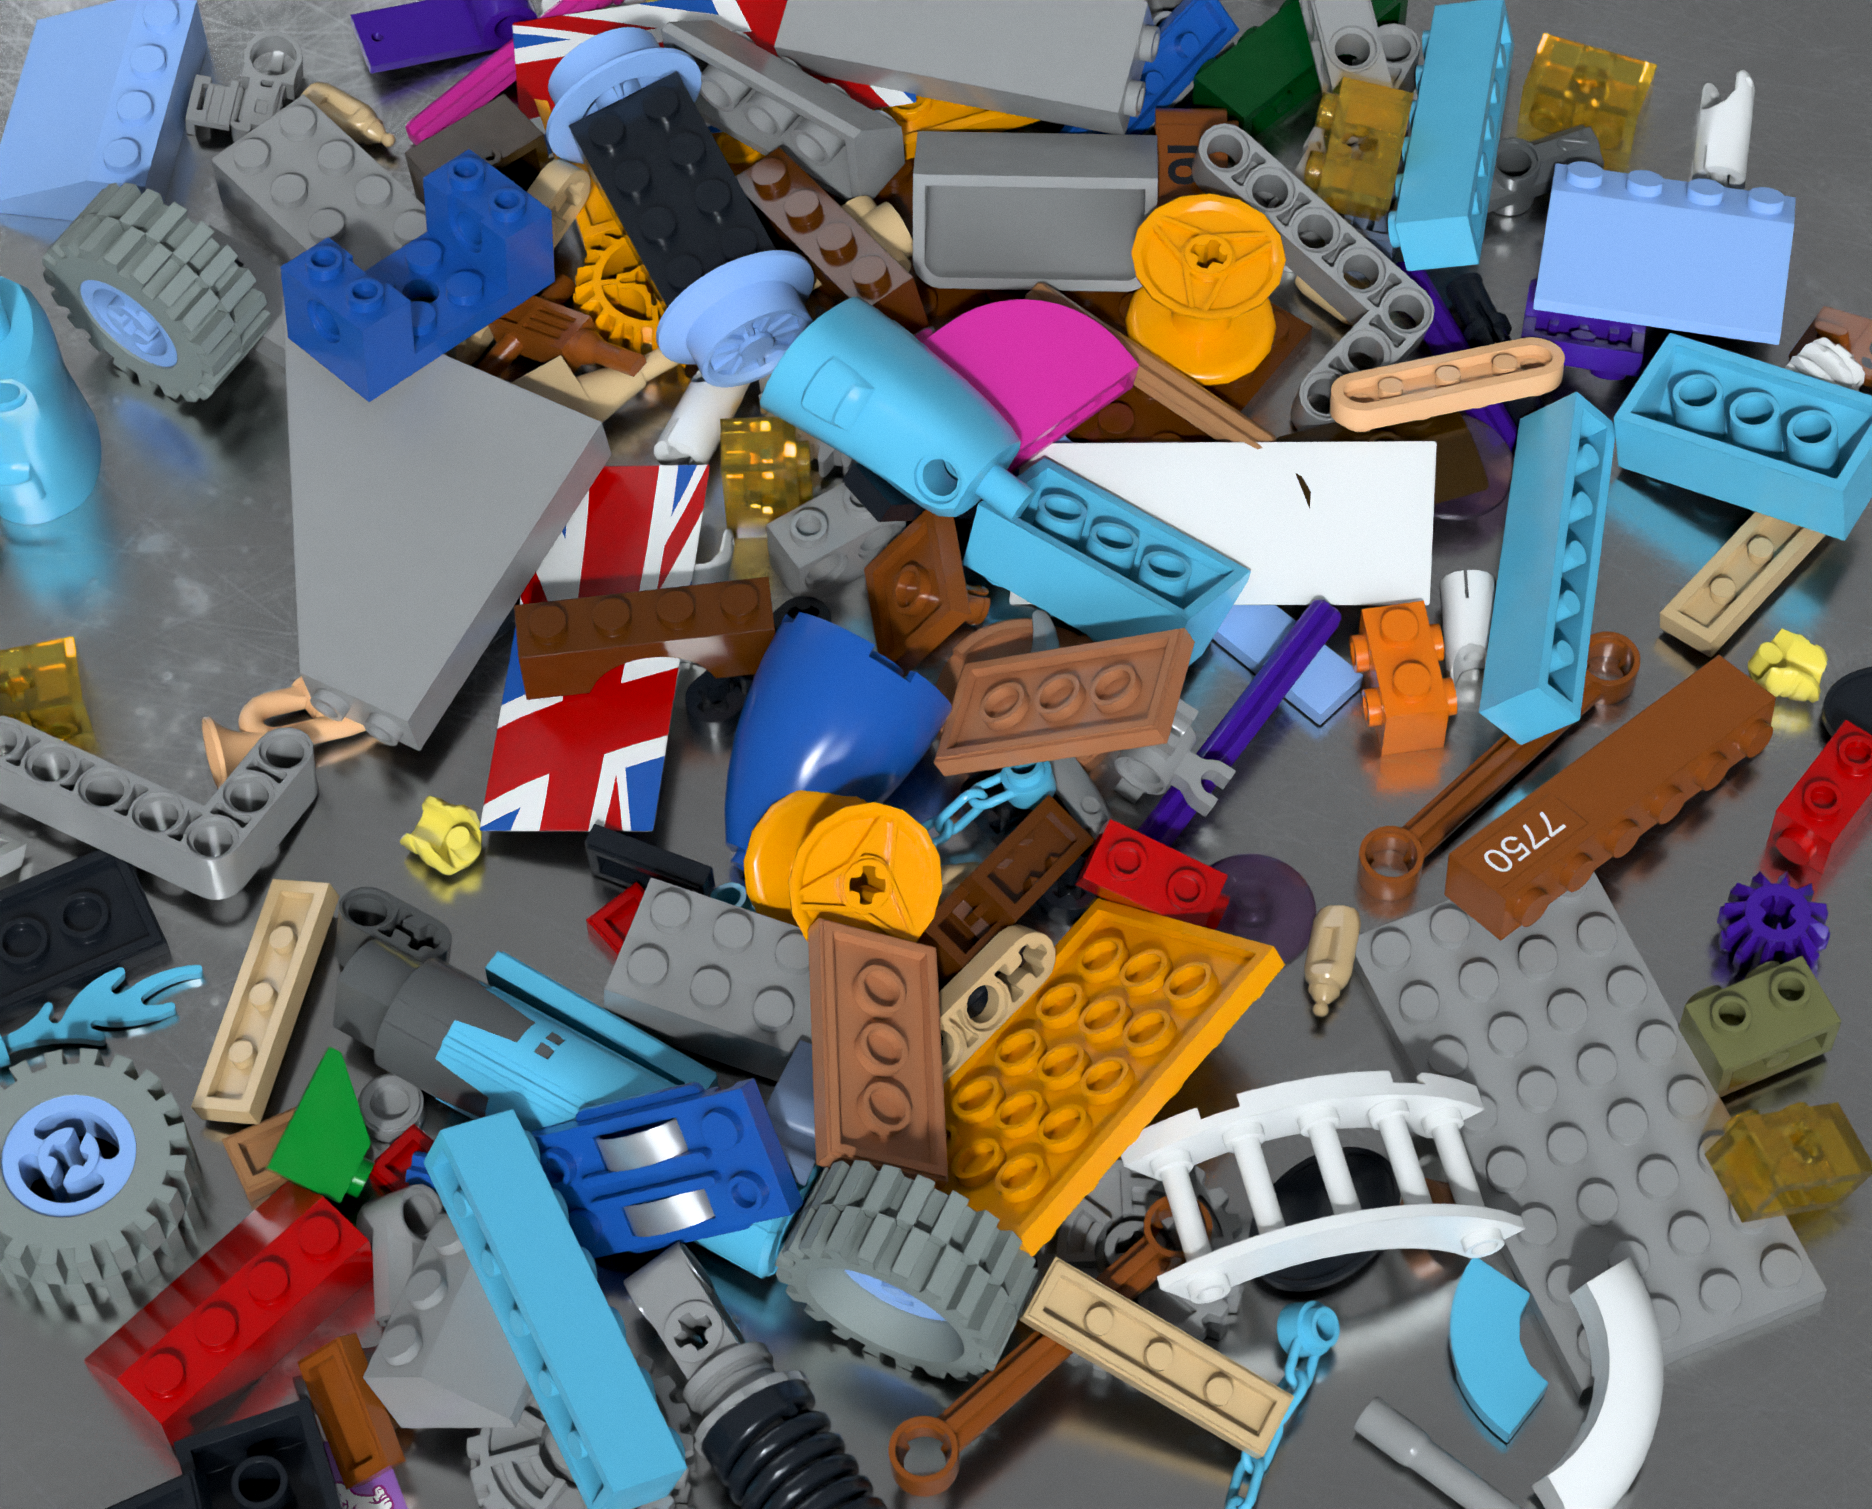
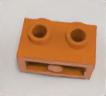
[1349,601,1457,756]

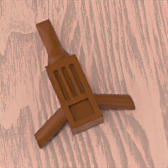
[475,274,646,377]

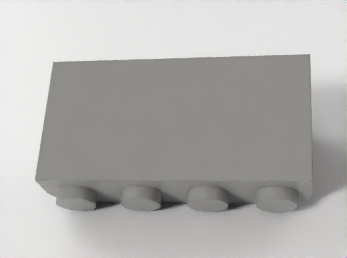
[913,131,1158,292]

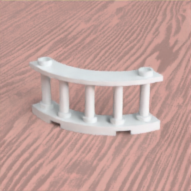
[1121,1071,1525,1304]

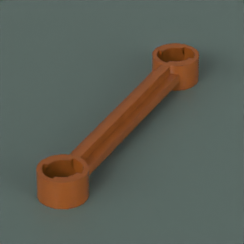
[1357,631,1640,901]
[888,1196,1212,1497]

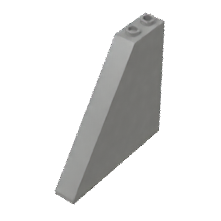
[774,0,1160,135]
[282,297,612,751]

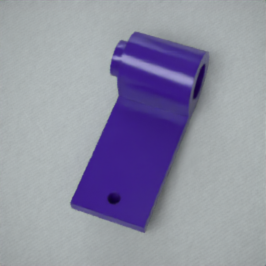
[350,0,538,74]

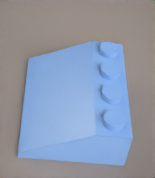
[0,0,208,221]
[1533,161,1796,345]

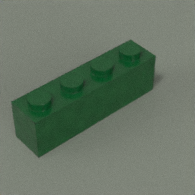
[1192,0,1408,142]

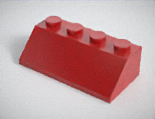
[83,1181,373,1455]

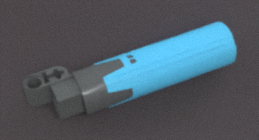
[333,887,824,1279]

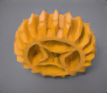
[573,234,686,369]

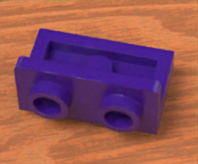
[1521,279,1646,380]

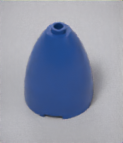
[724,612,952,872]

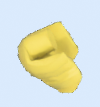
[1748,628,1828,703]
[399,795,482,875]

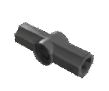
[1488,124,1604,216]

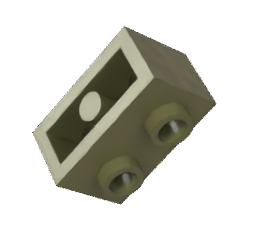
[1678,956,1842,1097]

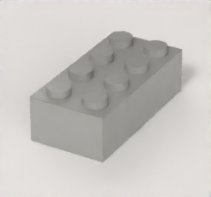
[211,94,432,302]
[604,878,812,1082]

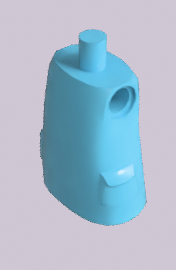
[0,276,101,525]
[760,296,1035,522]

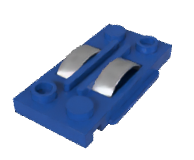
[531,1078,804,1259]

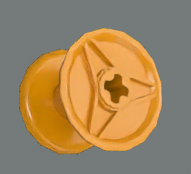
[1125,193,1286,386]
[743,790,942,942]

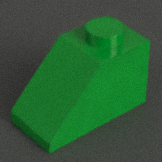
[265,1046,375,1205]

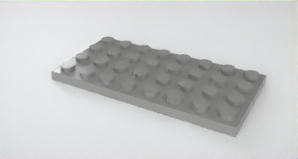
[1353,872,1827,1400]

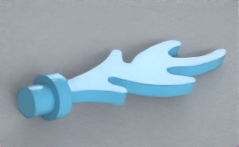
[0,965,203,1068]

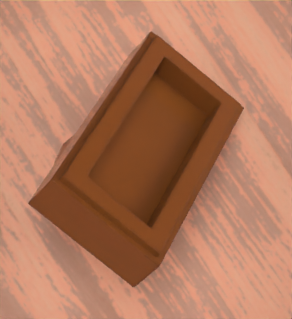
[297,1333,406,1490]

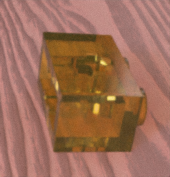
[1518,33,1657,154]
[1303,77,1414,222]
[720,417,813,539]
[0,636,94,741]
[1704,1102,1872,1223]

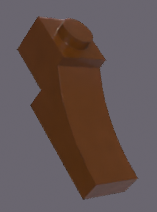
[917,795,1095,986]

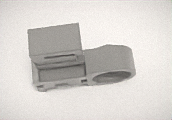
[185,31,303,142]

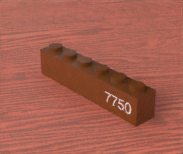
[1444,655,1776,941]

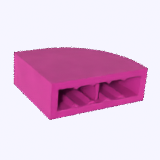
[915,299,1139,473]

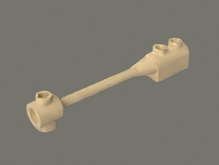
[511,196,913,423]

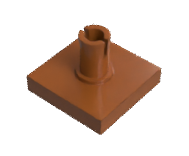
[864,510,990,678]

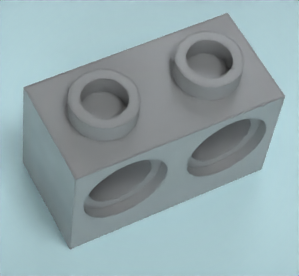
[766,483,906,599]

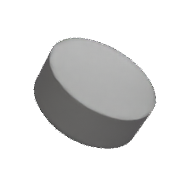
[358,1073,426,1143]

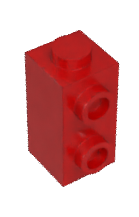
[1767,720,1872,874]
[1075,819,1231,930]

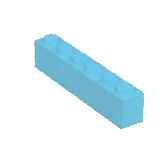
[1388,0,1515,271]
[1479,391,1615,745]
[423,1109,688,1509]

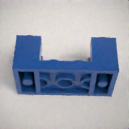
[280,149,555,402]

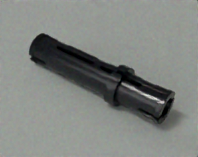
[1446,272,1545,429]

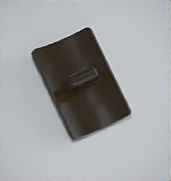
[1276,411,1489,509]

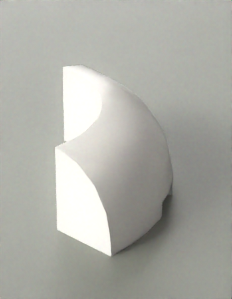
[1531,1257,1663,1509]

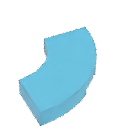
[1448,1258,1549,1443]

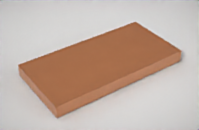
[934,628,1195,776]
[808,918,949,1190]

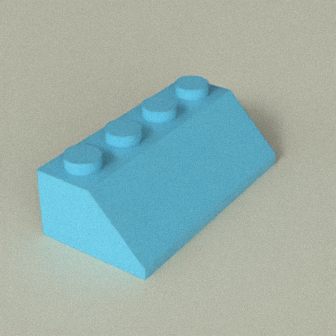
[1614,333,1872,541]
[963,457,1251,666]

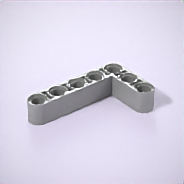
[1191,123,1435,431]
[0,716,318,900]

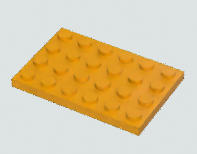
[939,898,1285,1257]

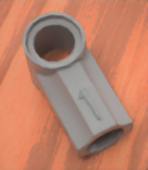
[356,1184,445,1327]

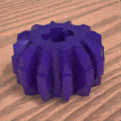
[1717,871,1830,972]

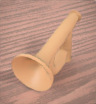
[202,676,366,789]

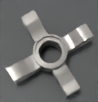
[1114,698,1236,817]

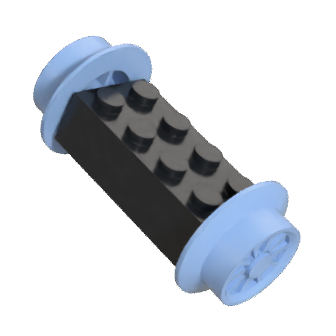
[546,27,814,388]

